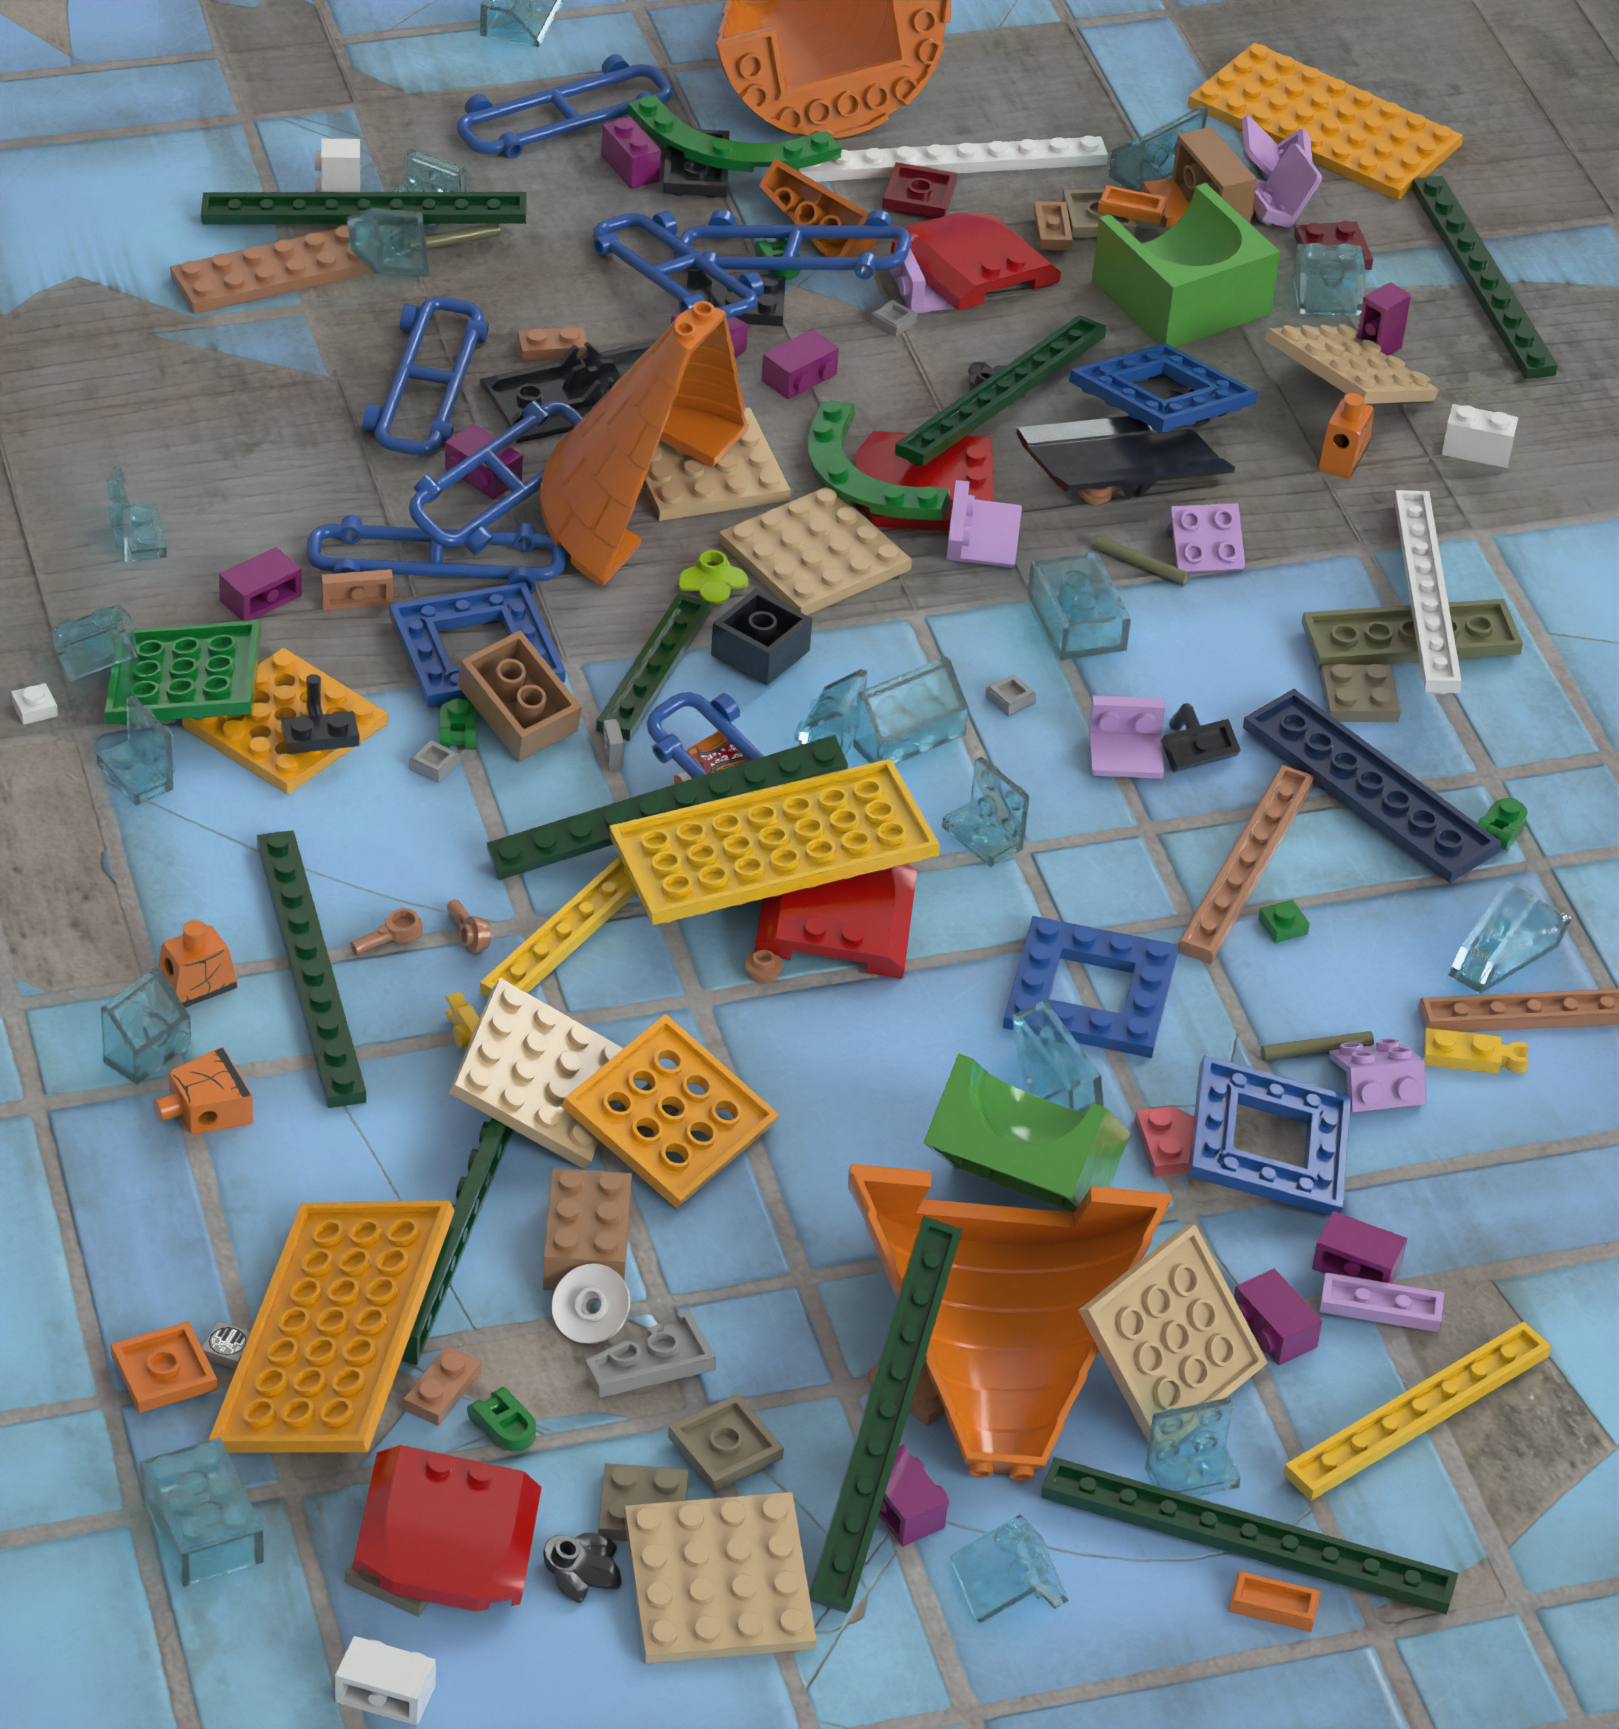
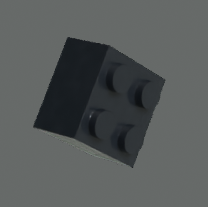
[711,588,812,686]

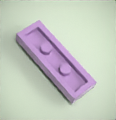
[1320,1272,1445,1333]

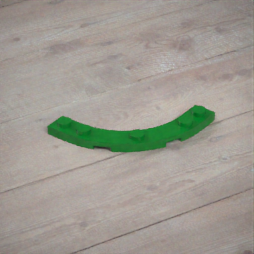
[627,95,842,172]
[808,401,951,520]

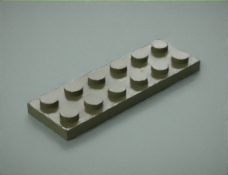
[1301,599,1523,669]

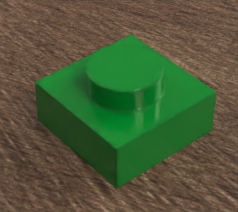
[1258,899,1310,943]

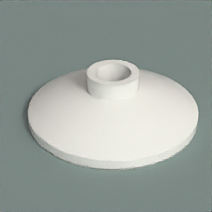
[552,1263,630,1344]

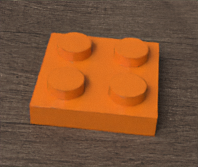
[111,1321,217,1413]

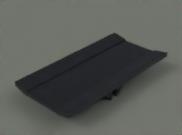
[480,340,656,443]
[1016,416,1236,499]

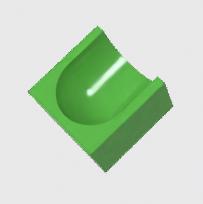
[1092,183,1280,348]
[923,1053,1131,1212]

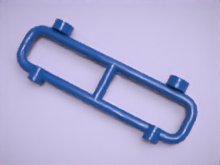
[456,54,674,158]
[674,210,911,279]
[593,211,764,319]
[362,297,489,455]
[409,400,583,556]
[306,515,566,594]
[647,692,764,779]

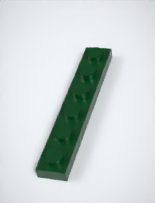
[596,593,711,741]

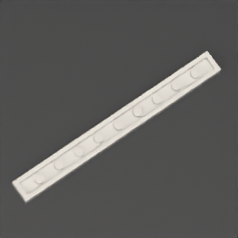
[795,136,1108,182]
[1394,490,1462,694]

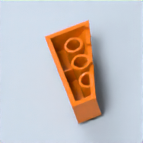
[759,158,878,271]

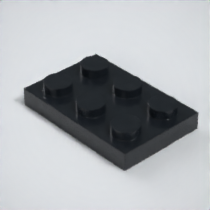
[663,129,730,197]
[687,270,786,327]

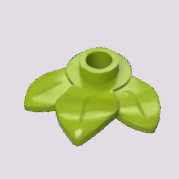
[679,550,748,605]

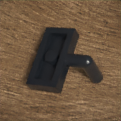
[281,674,360,754]
[1160,703,1241,773]

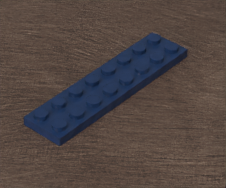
[1243,689,1502,883]

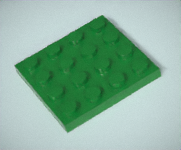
[105,620,262,725]

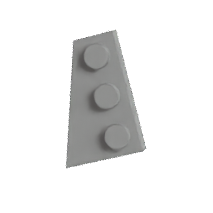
[586,1308,716,1398]

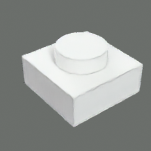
[11,683,58,725]

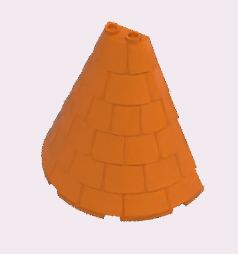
[714,0,951,138]
[540,301,749,587]
[848,1164,1171,1481]

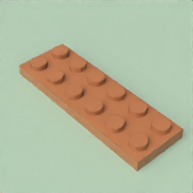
[170,225,378,314]

